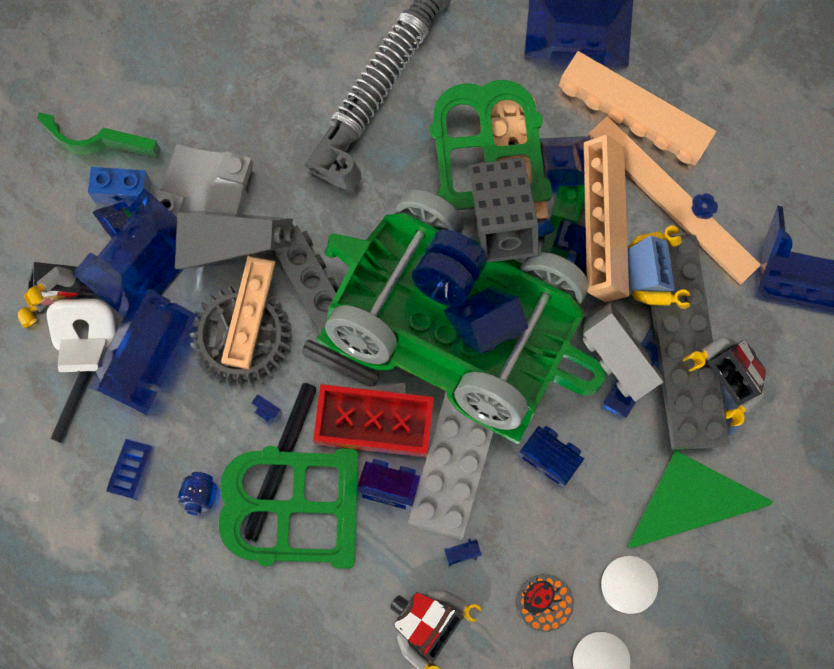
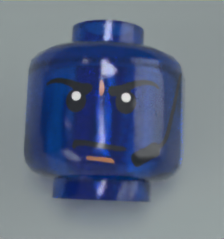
[177,472,218,516]

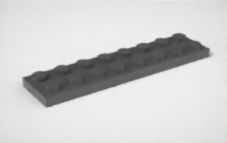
[651,235,730,450]

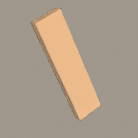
[221,256,276,370]

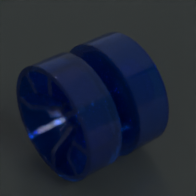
[412,230,487,306]

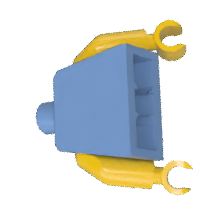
[628,225,691,309]

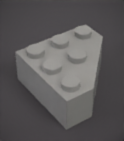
[582,301,663,401]

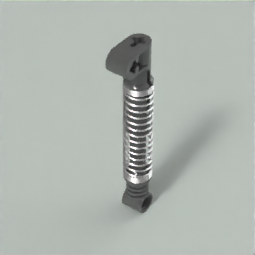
[305,0,451,189]

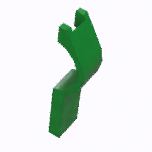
[37,112,161,159]
[541,168,585,259]

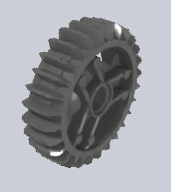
[189,286,292,387]

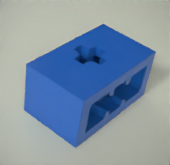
[88,167,151,206]

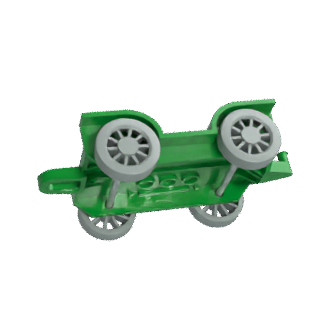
[317,190,605,444]

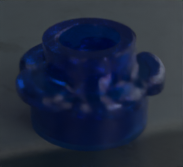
[691,193,718,219]

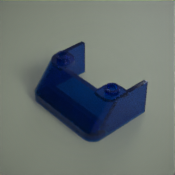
[758,205,834,312]

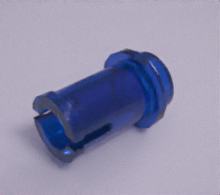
[444,538,482,566]

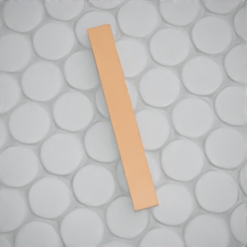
[587,116,761,285]

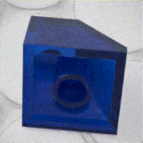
[540,136,591,187]

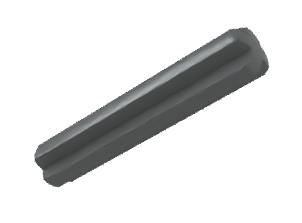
[302,339,379,386]

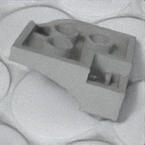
[153,144,253,227]

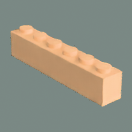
[559,51,716,166]
[584,134,629,302]

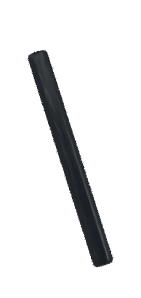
[242,383,317,542]

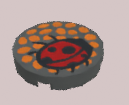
[517,574,574,632]

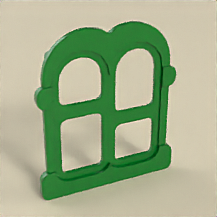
[430,80,552,210]
[218,446,358,569]

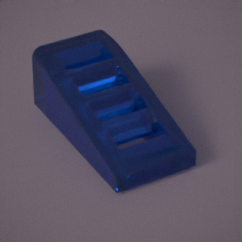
[106,439,153,500]

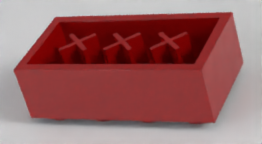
[313,384,434,457]

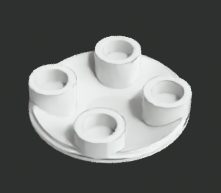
[601,556,658,614]
[573,632,630,669]

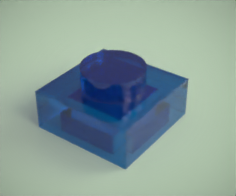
[251,394,283,423]

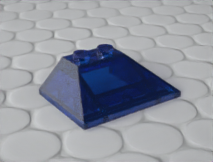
[524,0,633,67]
[72,189,181,325]

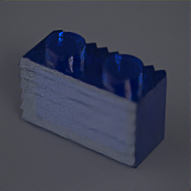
[517,425,585,488]

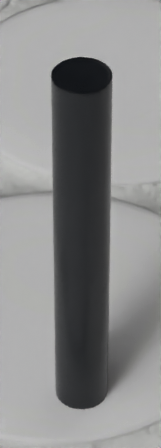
[50,371,92,443]

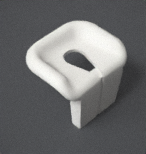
[47,299,117,372]

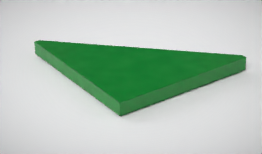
[627,450,773,548]

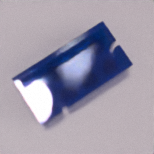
[88,288,197,415]

